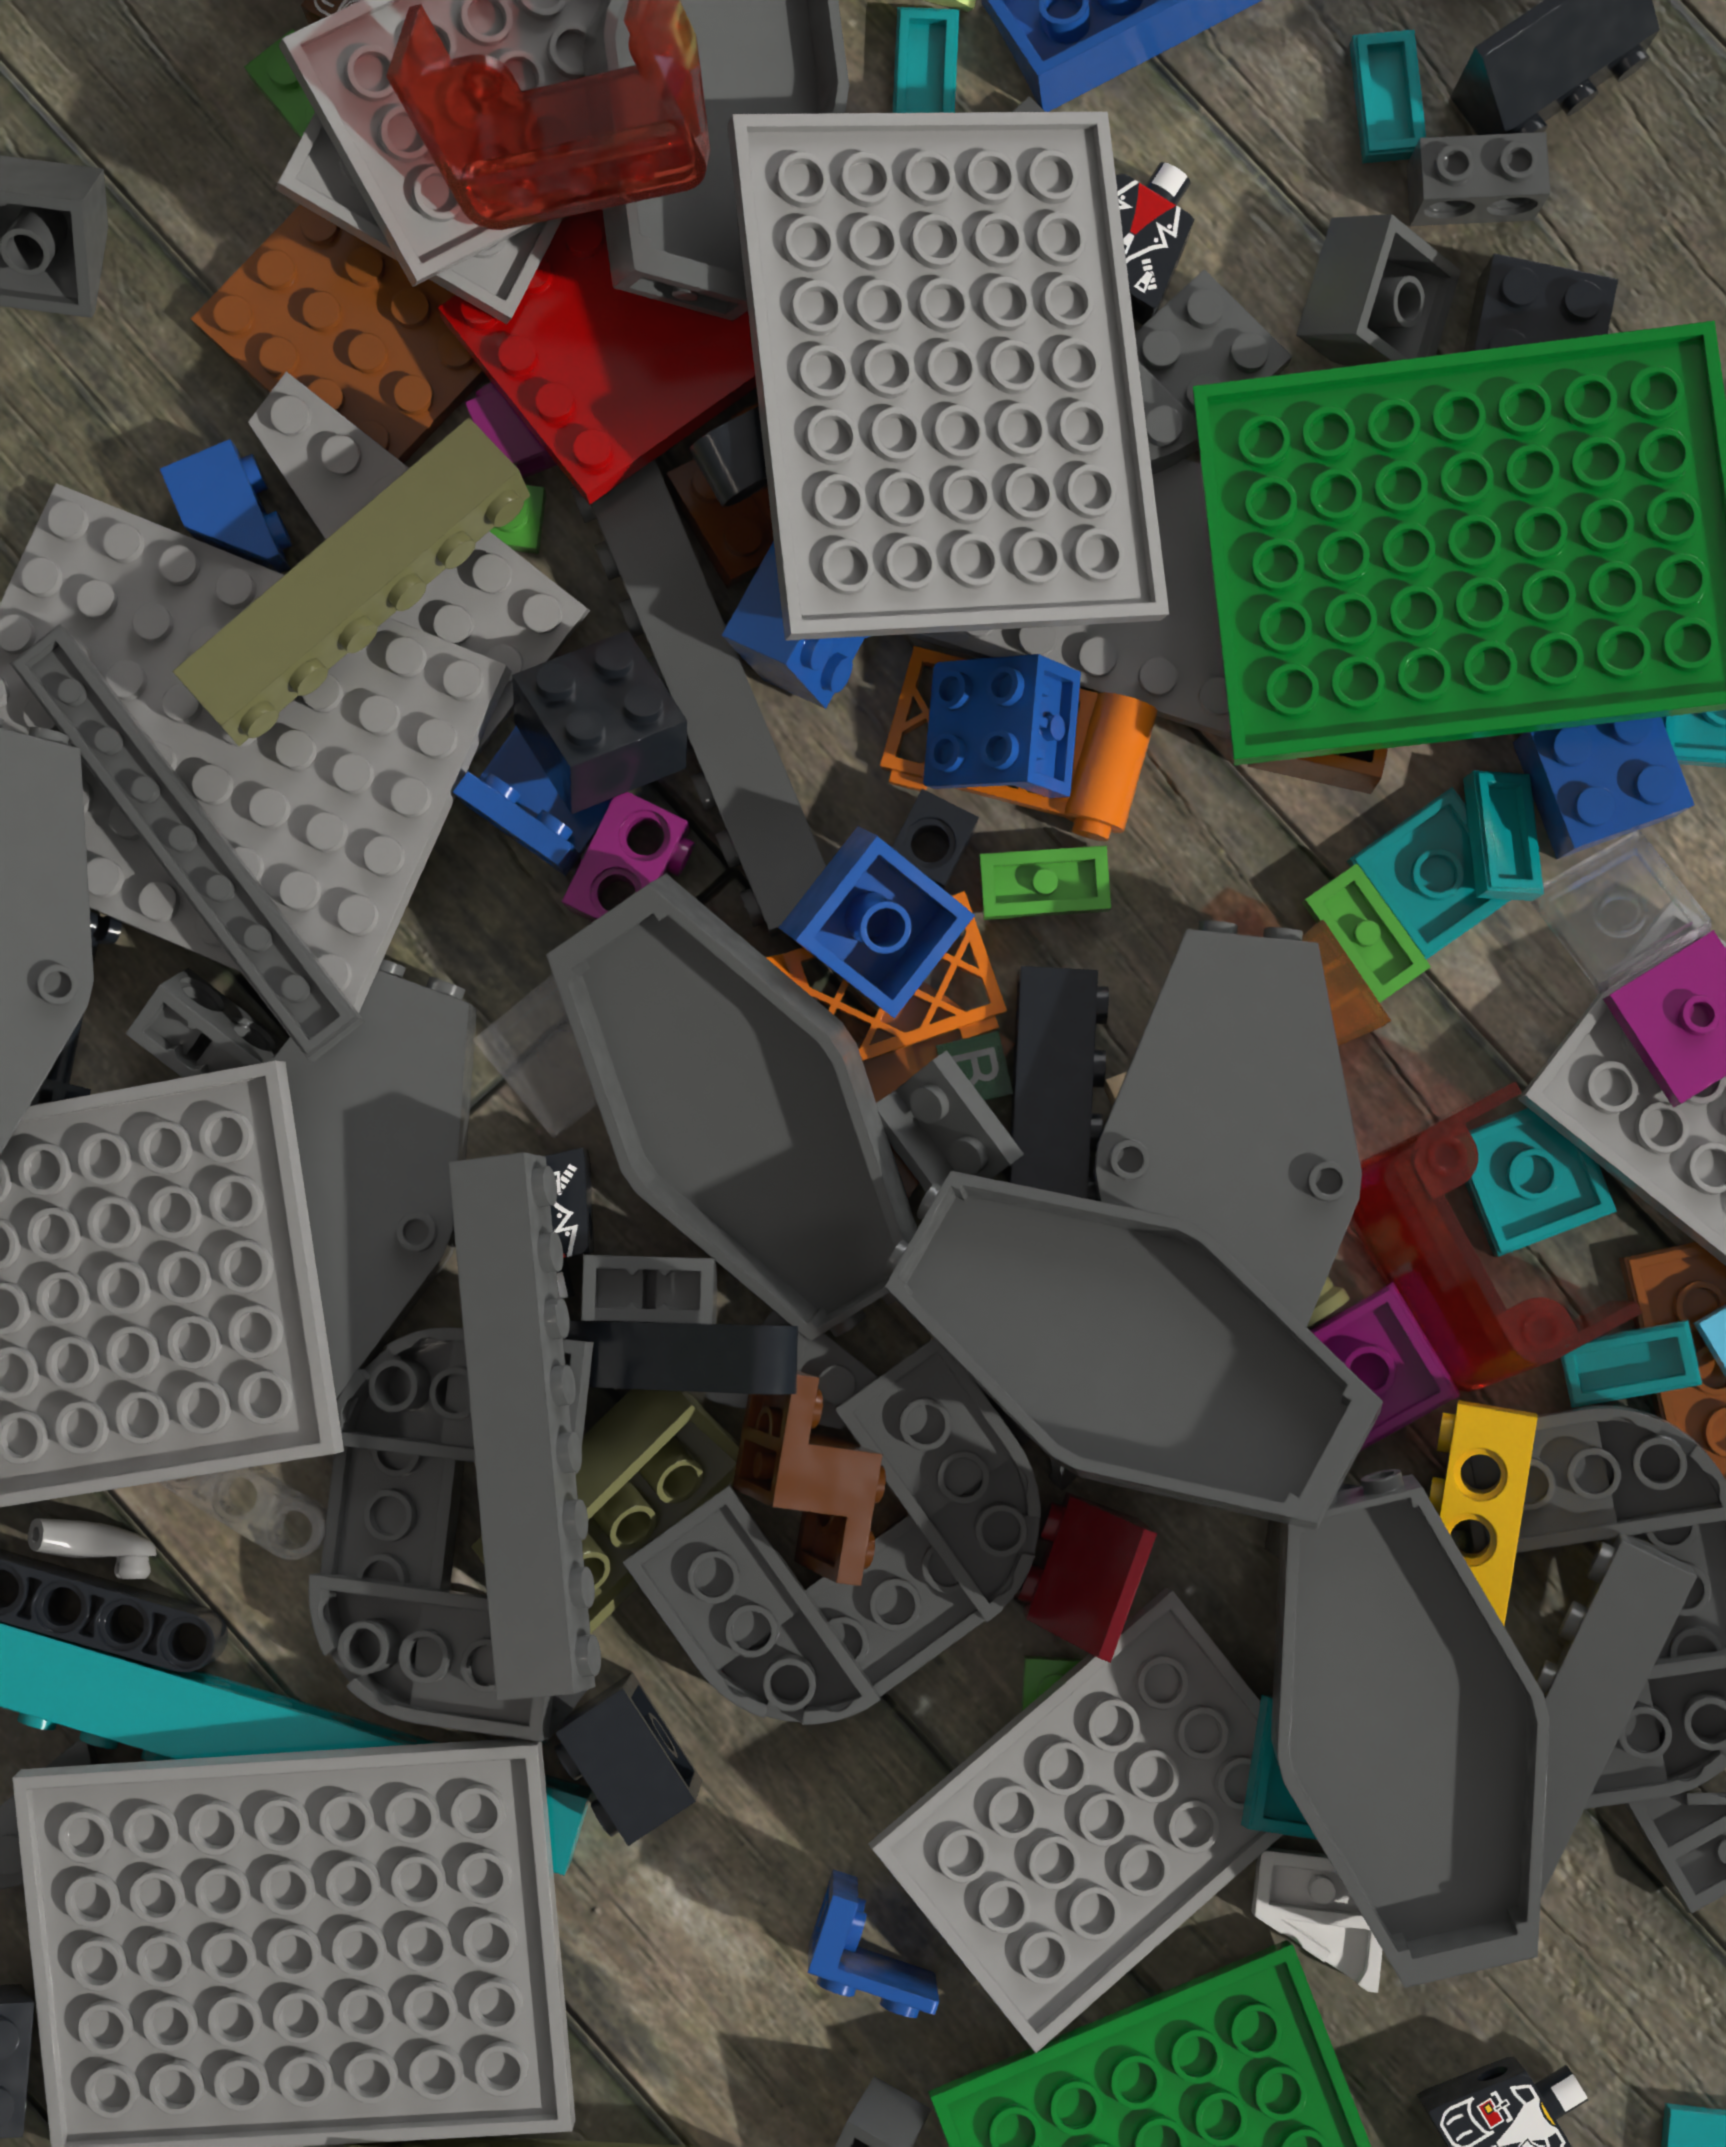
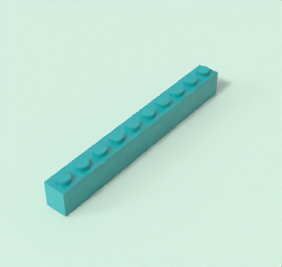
[0,1621,592,1876]

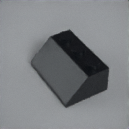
[1450,0,1660,135]

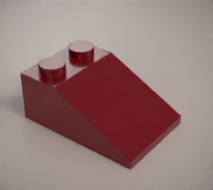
[1017,1492,1157,1663]

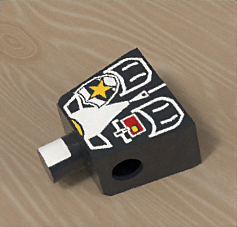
[1417,2056,1588,2147]

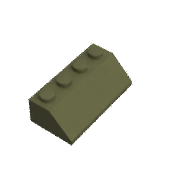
[471,1389,740,1634]

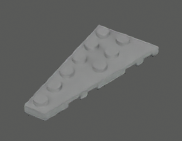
[248,372,590,760]

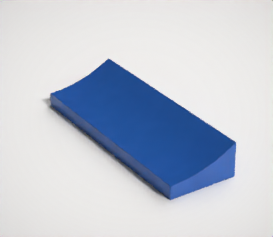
[981,0,1262,112]

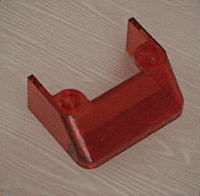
[386,0,711,230]
[1351,1081,1642,1392]

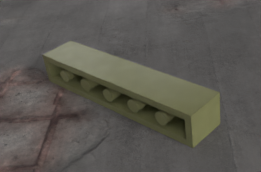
[172,418,530,746]

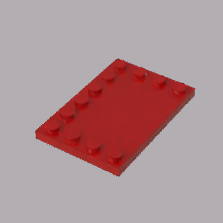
[438,196,756,505]

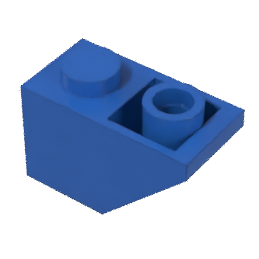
[160,439,292,573]

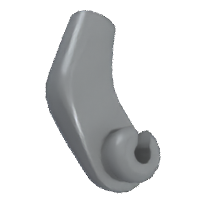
[28,1518,156,1579]

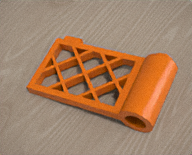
[880,646,1158,842]
[766,891,1007,1062]

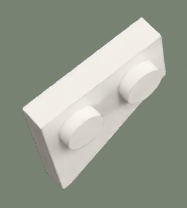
[1251,1847,1383,1993]

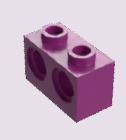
[561,792,695,922]

